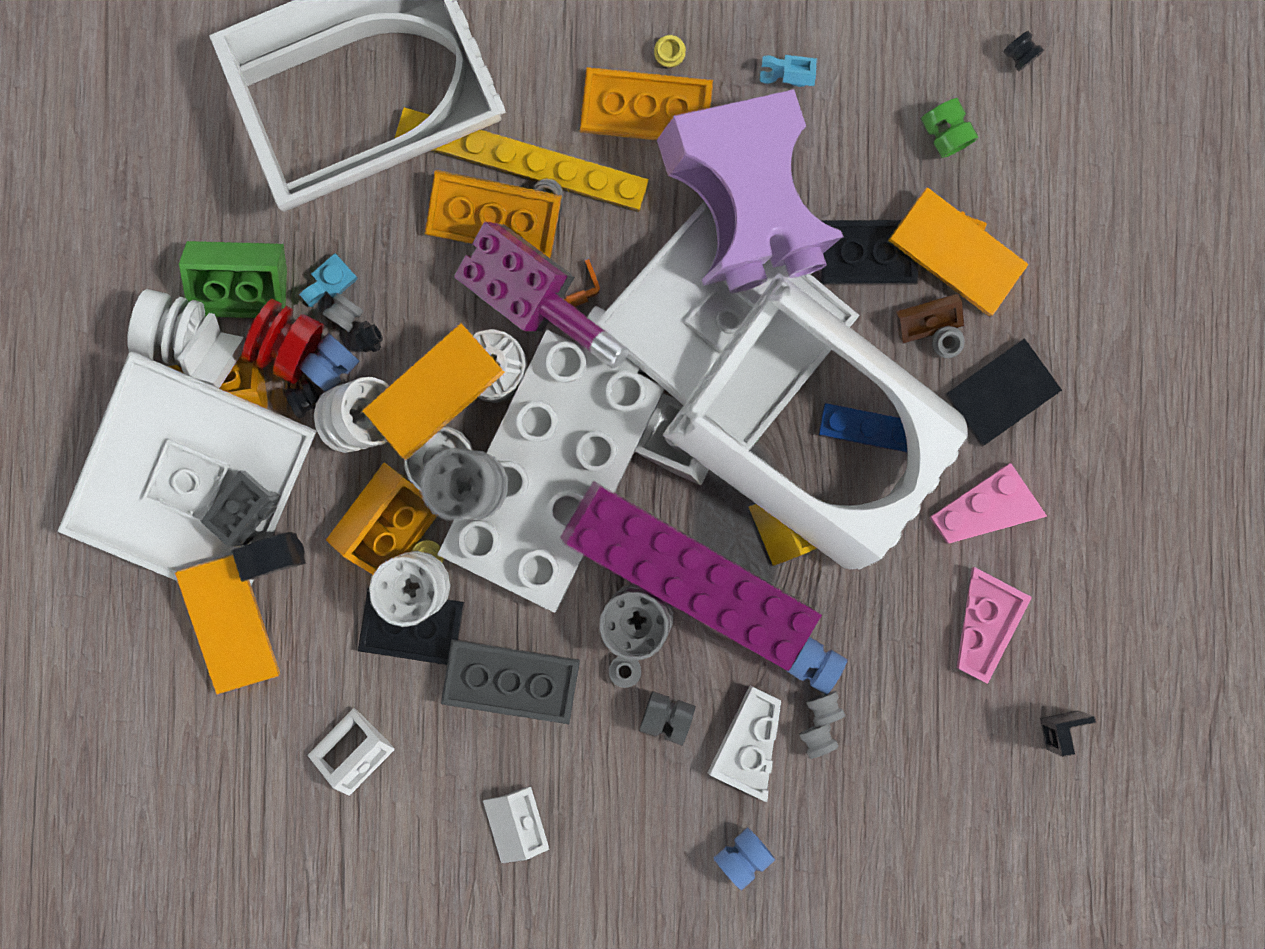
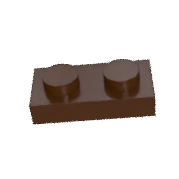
[896,294,964,344]

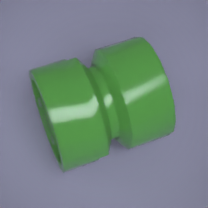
[921,98,979,159]

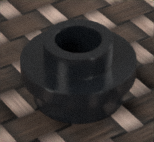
[354,321,383,353]

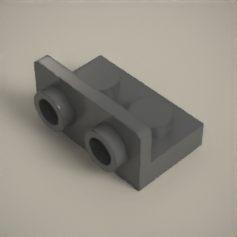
[200,471,281,547]

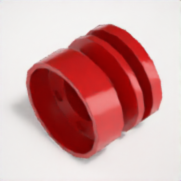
[242,299,324,384]

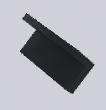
[1040,710,1096,757]

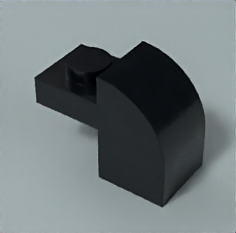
[231,532,306,582]

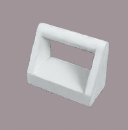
[308,708,395,796]

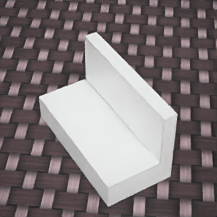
[178,313,245,388]
[483,787,549,863]

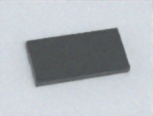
[441,639,580,724]

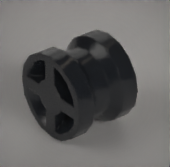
[1003,30,1044,71]
[284,379,319,419]

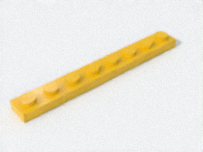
[395,107,649,212]

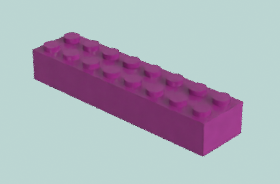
[560,480,822,672]

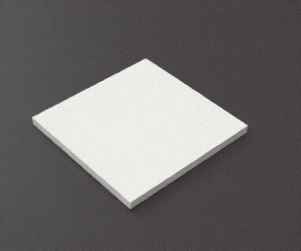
[595,202,860,451]
[57,352,317,586]

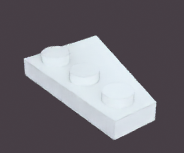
[707,685,781,802]

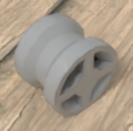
[323,293,364,332]
[806,691,845,727]
[799,724,839,759]

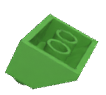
[179,241,287,318]

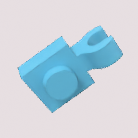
[760,55,817,87]
[299,253,358,308]

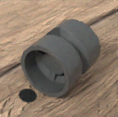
[639,691,696,746]

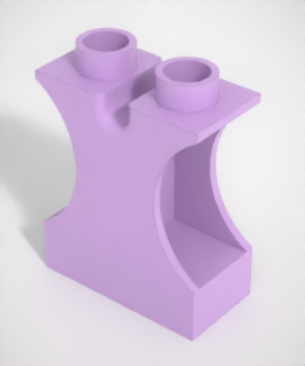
[657,89,843,293]

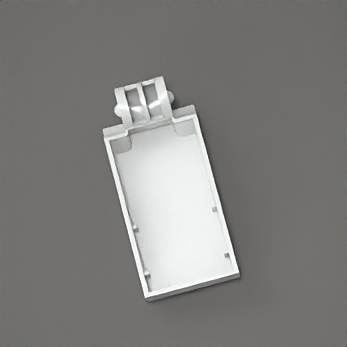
[437,306,664,613]

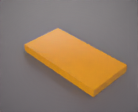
[580,67,713,140]
[425,170,562,259]
[888,187,1029,317]
[362,323,505,460]
[175,554,280,695]

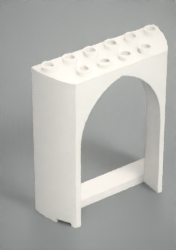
[209,0,506,212]
[663,273,967,570]

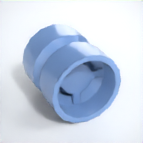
[298,333,360,392]
[786,637,847,695]
[714,827,776,890]

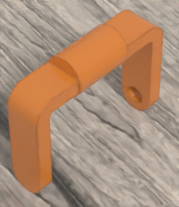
[564,259,600,307]

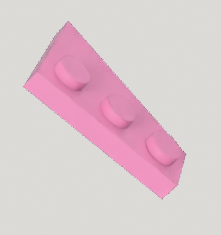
[929,463,1047,544]
[956,567,1032,684]

